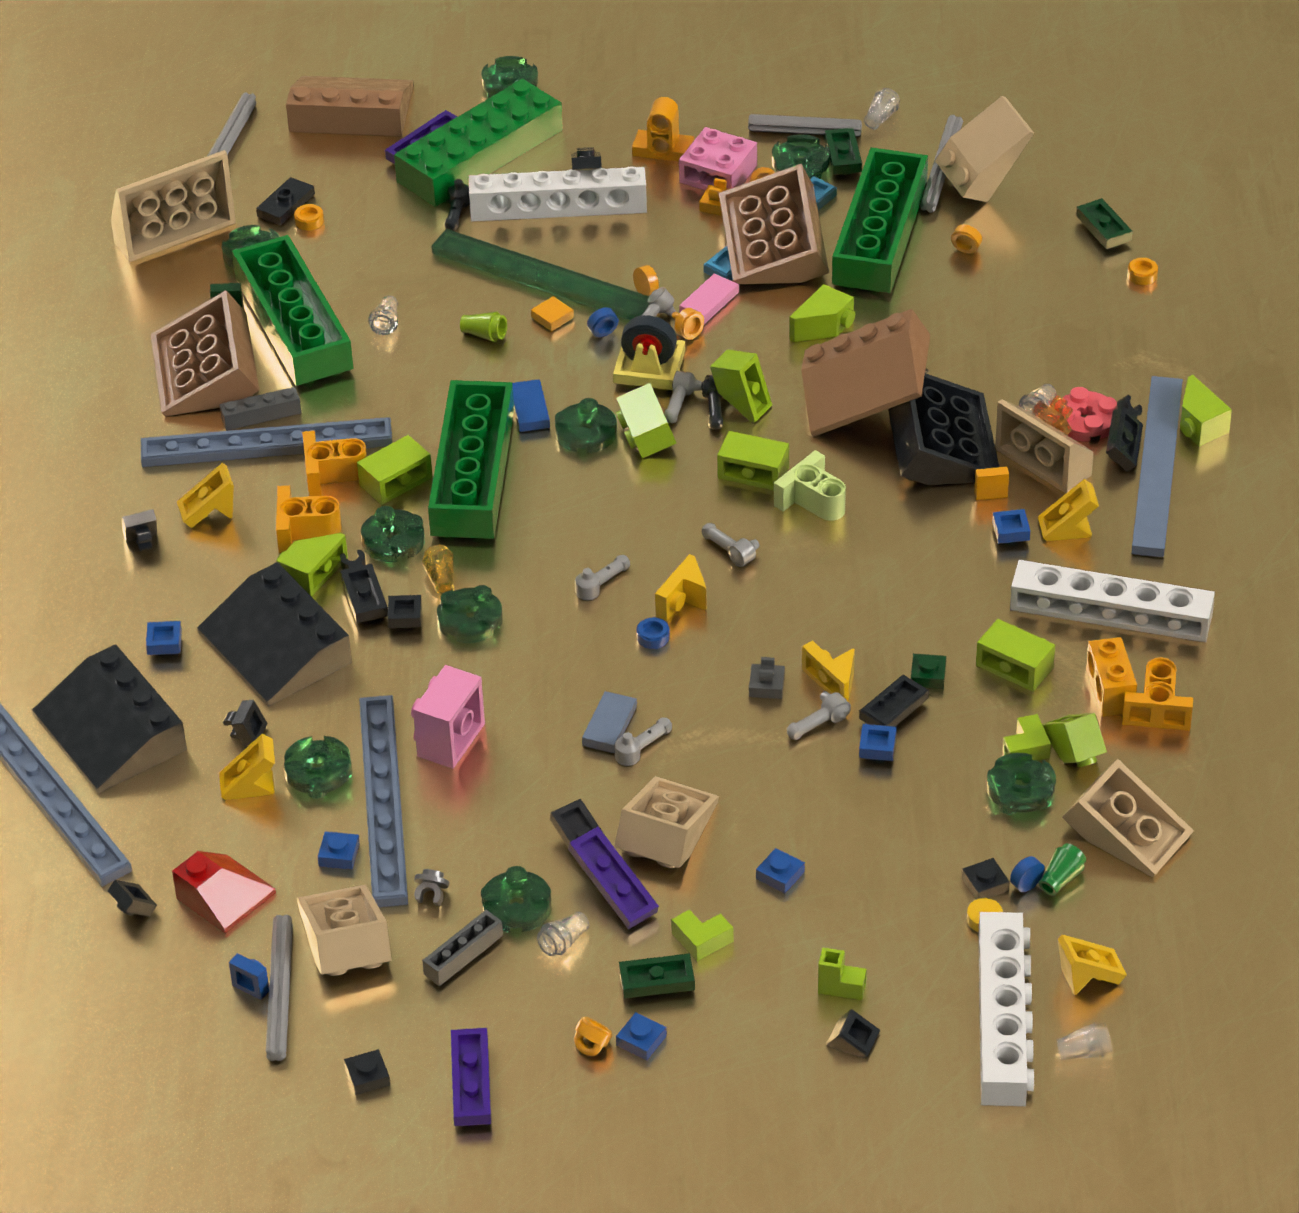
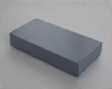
[582,691,637,753]

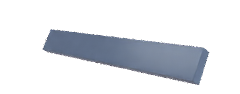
[1131,376,1183,557]
[141,417,393,467]
[359,695,408,907]
[0,703,132,887]

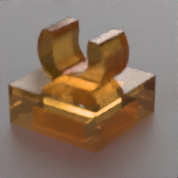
[1032,395,1073,435]

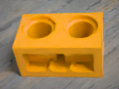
[1086,637,1137,717]

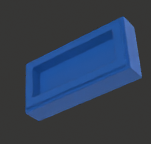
[513,379,550,432]

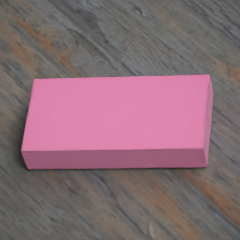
[679,273,739,324]

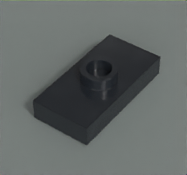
[256,177,315,226]
[859,675,929,727]

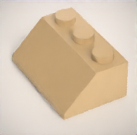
[995,399,1094,493]

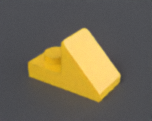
[177,463,234,528]
[1038,479,1099,541]
[655,554,707,621]
[802,640,855,702]
[219,734,275,800]
[1058,934,1127,995]

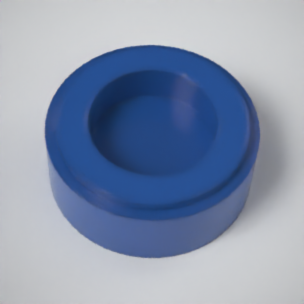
[587,307,619,337]
[636,617,670,649]
[1010,856,1045,892]

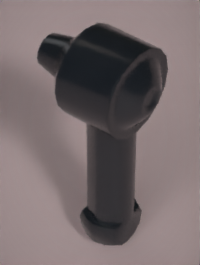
[444,179,470,232]
[701,375,723,430]

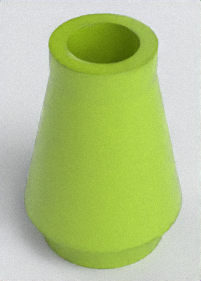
[460,311,507,342]

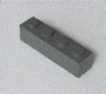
[220,387,301,431]
[422,910,503,986]

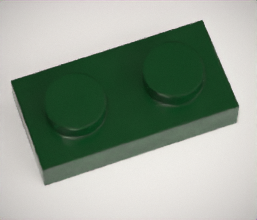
[824,128,862,175]
[1076,198,1133,249]
[619,953,695,999]

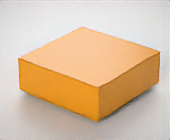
[531,296,574,332]
[974,467,1009,501]

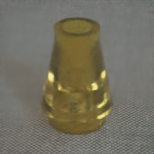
[422,545,454,595]

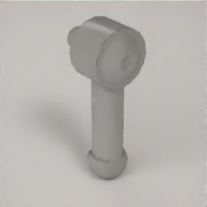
[641,287,676,317]
[664,370,702,423]
[701,523,760,567]
[575,555,630,600]
[787,691,851,740]
[615,717,672,766]

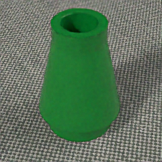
[1039,843,1086,896]

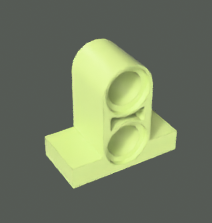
[774,450,846,521]

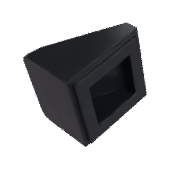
[826,1009,880,1058]

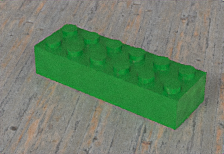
[394,78,563,207]
[832,147,928,293]
[232,235,354,386]
[428,380,514,539]

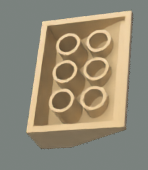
[111,150,236,262]

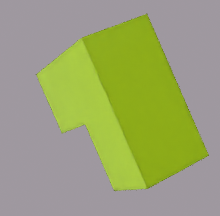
[1003,714,1051,767]
[671,909,734,961]
[818,947,867,1000]

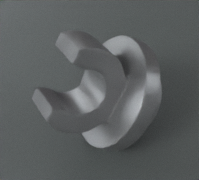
[414,869,450,906]

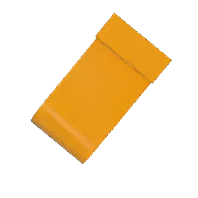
[632,97,695,162]
[302,430,367,496]
[276,485,342,553]
[1122,657,1193,731]

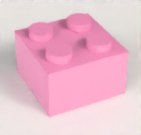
[411,665,485,769]

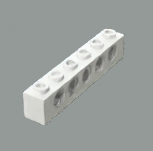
[469,167,647,222]
[1010,560,1215,642]
[978,912,1034,1106]

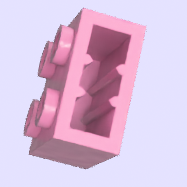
[679,127,757,190]

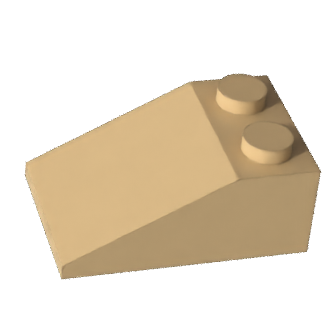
[935,96,1034,202]
[1062,759,1194,877]
[614,776,719,868]
[297,884,392,976]

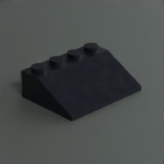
[888,373,999,485]
[197,562,352,707]
[32,644,187,794]

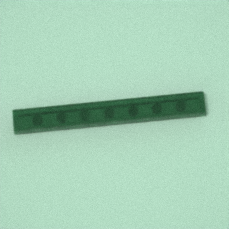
[431,229,650,320]

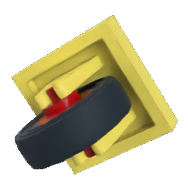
[613,315,685,390]

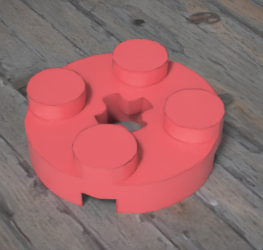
[1054,387,1117,442]

